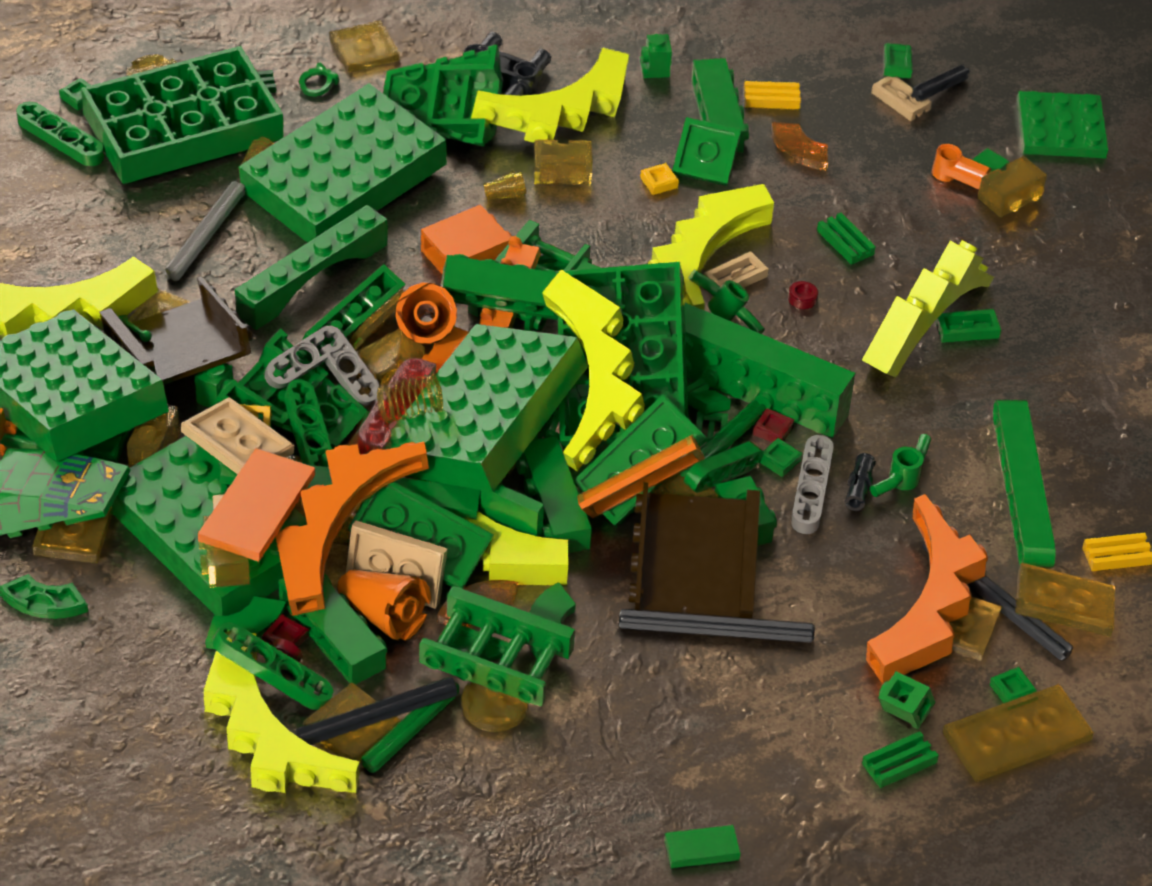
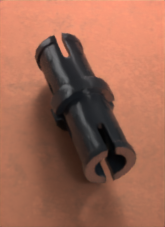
[844,453,876,511]

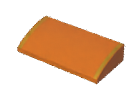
[577,435,705,519]

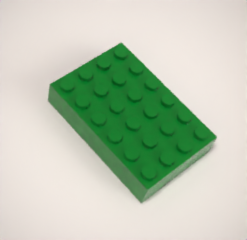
[81,46,284,184]
[239,83,447,243]
[557,262,688,454]
[0,309,169,462]
[378,324,588,492]
[109,436,307,616]

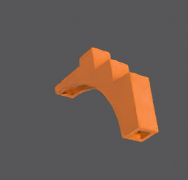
[276,442,429,616]
[866,494,988,684]

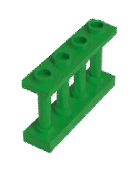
[419,586,575,707]

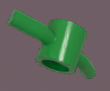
[688,269,765,334]
[870,434,931,497]

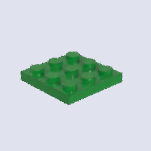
[1017,91,1108,158]

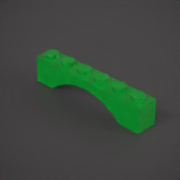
[235,205,388,330]

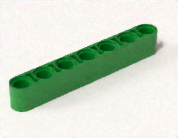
[993,400,1056,568]

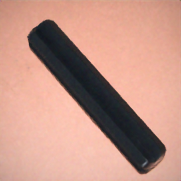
[910,64,970,102]

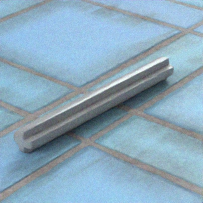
[165,181,245,281]

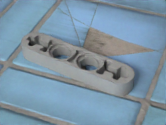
[791,435,834,534]

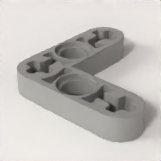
[264,326,380,406]

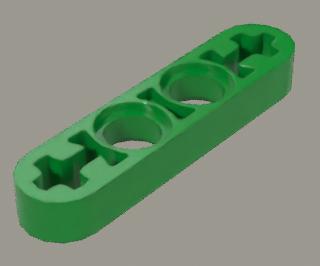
[16,101,104,166]
[284,379,332,467]
[684,441,764,493]
[212,622,333,710]

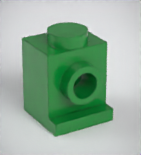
[639,34,672,78]
[195,363,233,408]
[878,671,936,729]

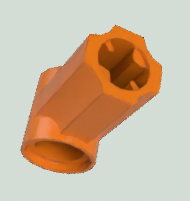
[932,144,991,191]

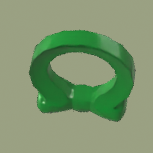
[299,62,340,97]
[539,409,560,441]

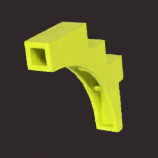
[471,47,629,147]
[648,184,774,310]
[862,240,994,377]
[0,257,158,339]
[542,270,645,471]
[421,480,568,586]
[203,633,359,793]

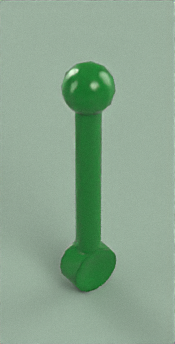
[118,315,152,342]

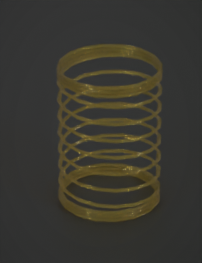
[377,373,444,424]

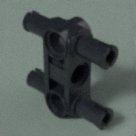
[464,32,552,96]

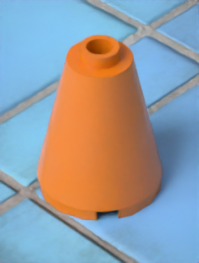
[395,282,457,344]
[337,570,431,641]

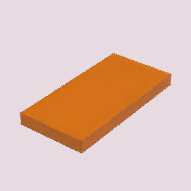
[198,448,315,562]

